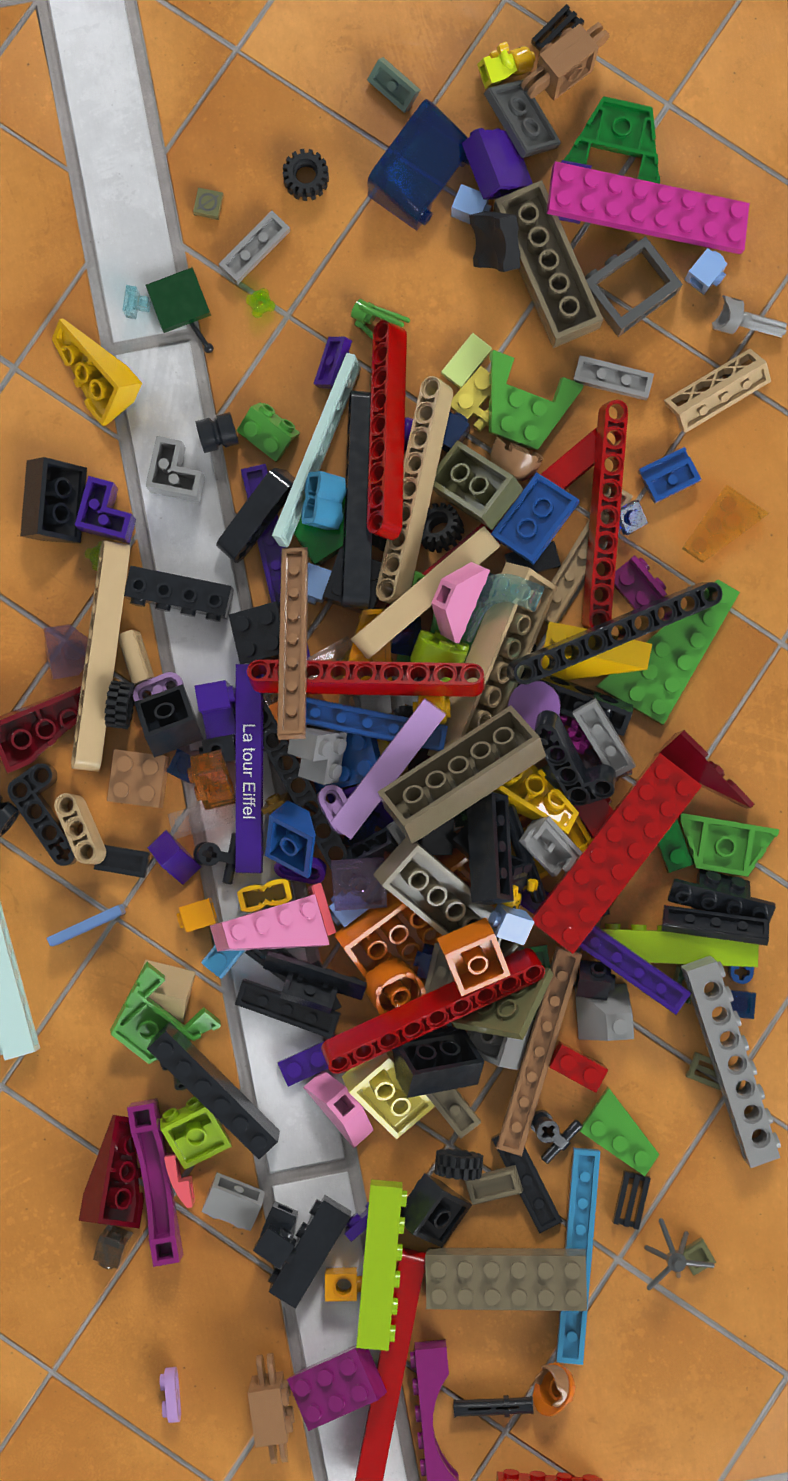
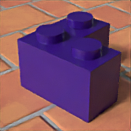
[75,476,136,544]
[194,680,236,739]

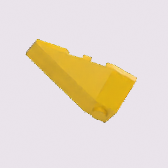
[52,319,142,426]
[542,622,652,681]
[493,765,579,835]

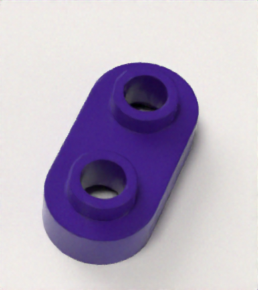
[274,857,327,884]

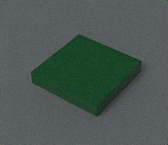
[145,267,211,333]

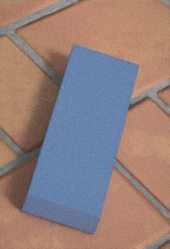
[47,904,126,947]

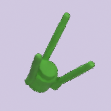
[351,299,410,340]

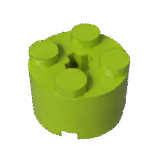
[409,630,469,682]

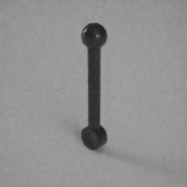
[189,322,214,353]

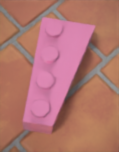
[210,894,330,951]

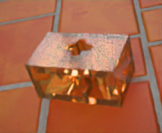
[187,750,236,810]

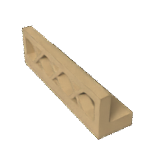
[664,349,771,433]

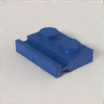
[638,447,702,504]

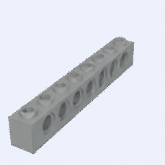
[681,956,781,1168]

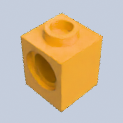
[177,897,219,932]
[325,1267,362,1301]

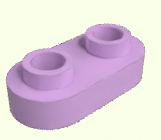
[133,672,184,701]
[317,785,347,835]
[160,1367,181,1423]

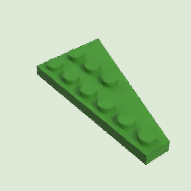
[596,580,740,725]

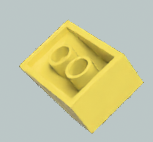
[342,1051,435,1139]

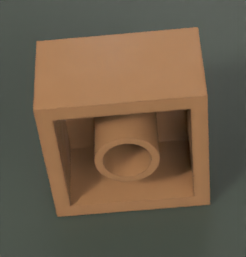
[107,749,170,808]

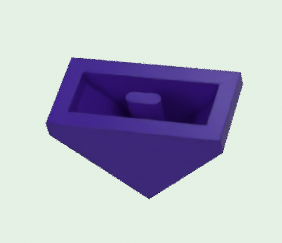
[147,830,202,885]

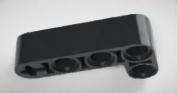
[216,468,295,563]
[534,710,616,806]
[8,763,77,866]

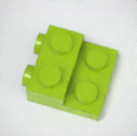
[160,1096,232,1170]

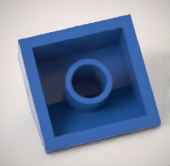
[265,801,316,878]

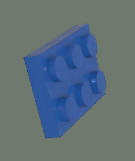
[491,472,580,565]
[314,733,381,794]

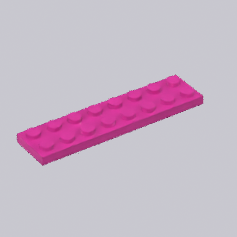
[546,161,749,254]

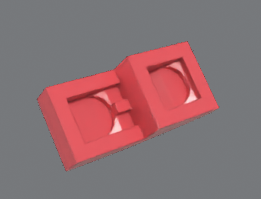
[164,1152,195,1208]

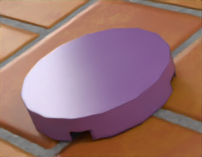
[508,681,561,730]

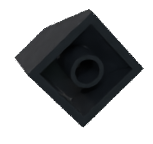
[400,1173,472,1248]

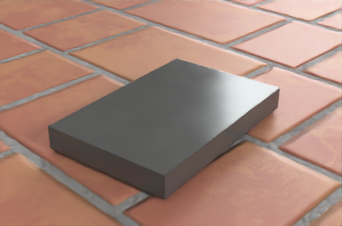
[484,79,561,158]

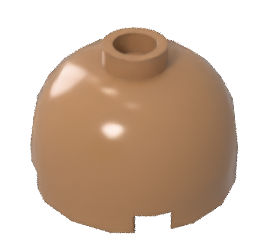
[490,437,543,481]

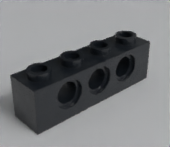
[537,675,633,736]

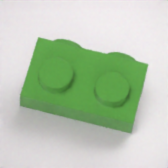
[236,402,300,462]

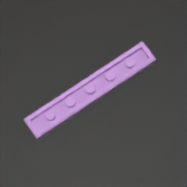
[330,698,446,839]

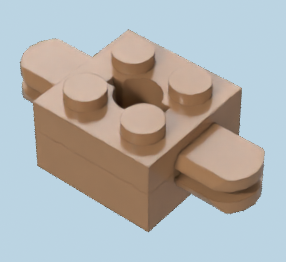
[521,22,610,100]
[248,1353,295,1464]

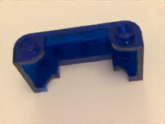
[367,99,470,231]

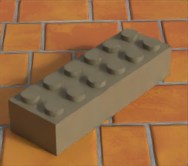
[493,180,603,348]
[378,705,546,844]
[373,837,520,957]
[425,1248,587,1311]

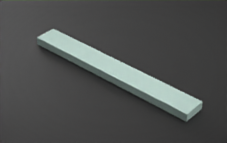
[272,353,361,548]

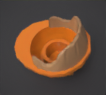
[533,1363,576,1417]

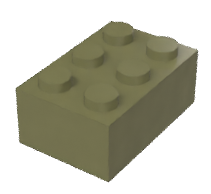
[433,440,524,530]

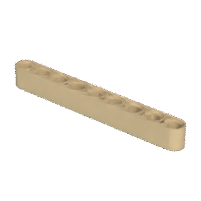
[376,376,453,605]
[71,540,130,772]

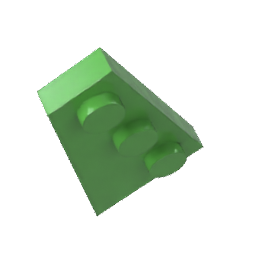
[579,1087,659,1176]

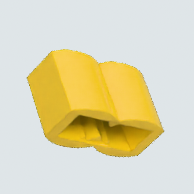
[237,878,294,912]

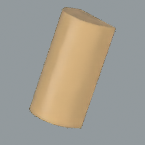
[118,630,154,685]

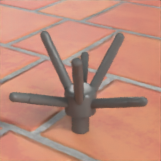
[644,1218,715,1290]

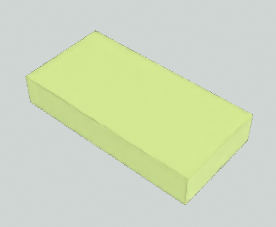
[441,333,493,389]

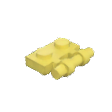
[450,366,491,432]

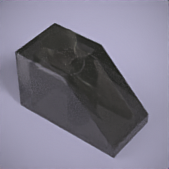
[93,1225,133,1270]

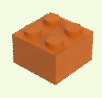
[437,917,511,996]

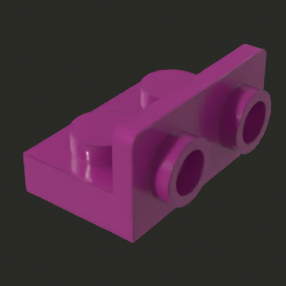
[614,555,667,610]

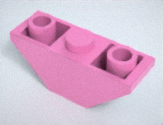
[431,562,490,644]
[303,1071,373,1148]

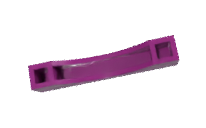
[127,1098,184,1267]
[410,1339,459,1481]

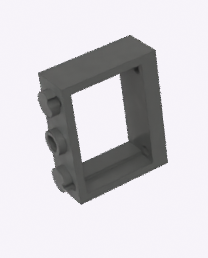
[585,236,683,337]

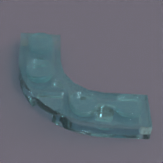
[461,574,545,643]

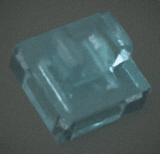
[122,285,151,319]

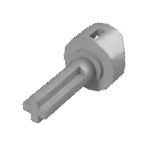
[712,295,787,338]

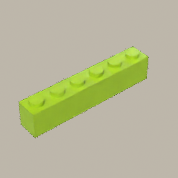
[600,923,759,967]
[356,1179,407,1351]

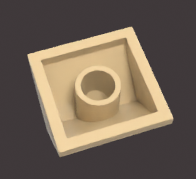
[142,960,196,1023]

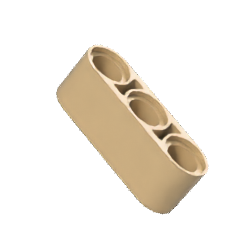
[54,793,106,865]

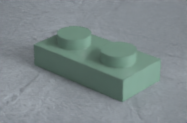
[367,57,421,113]

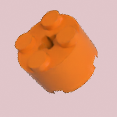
[365,958,426,1015]

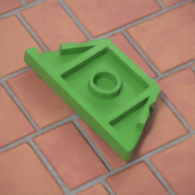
[679,813,779,877]

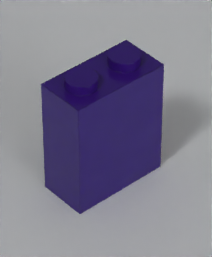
[462,128,533,200]

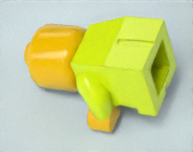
[477,42,536,89]

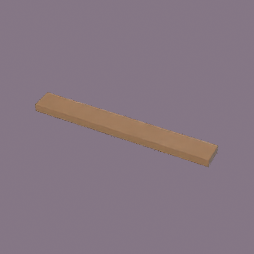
[277,547,309,740]
[496,946,582,1156]

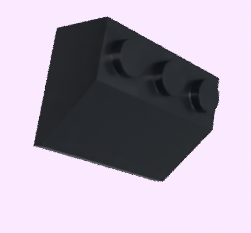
[20,457,87,543]
[392,1027,484,1098]

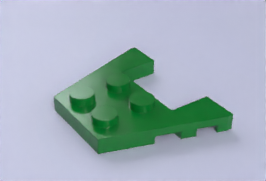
[564,96,660,184]

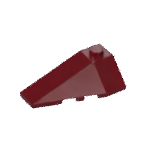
[0,686,81,774]
[654,730,755,809]
[79,1115,144,1229]

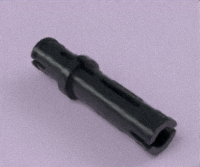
[453,1395,534,1418]

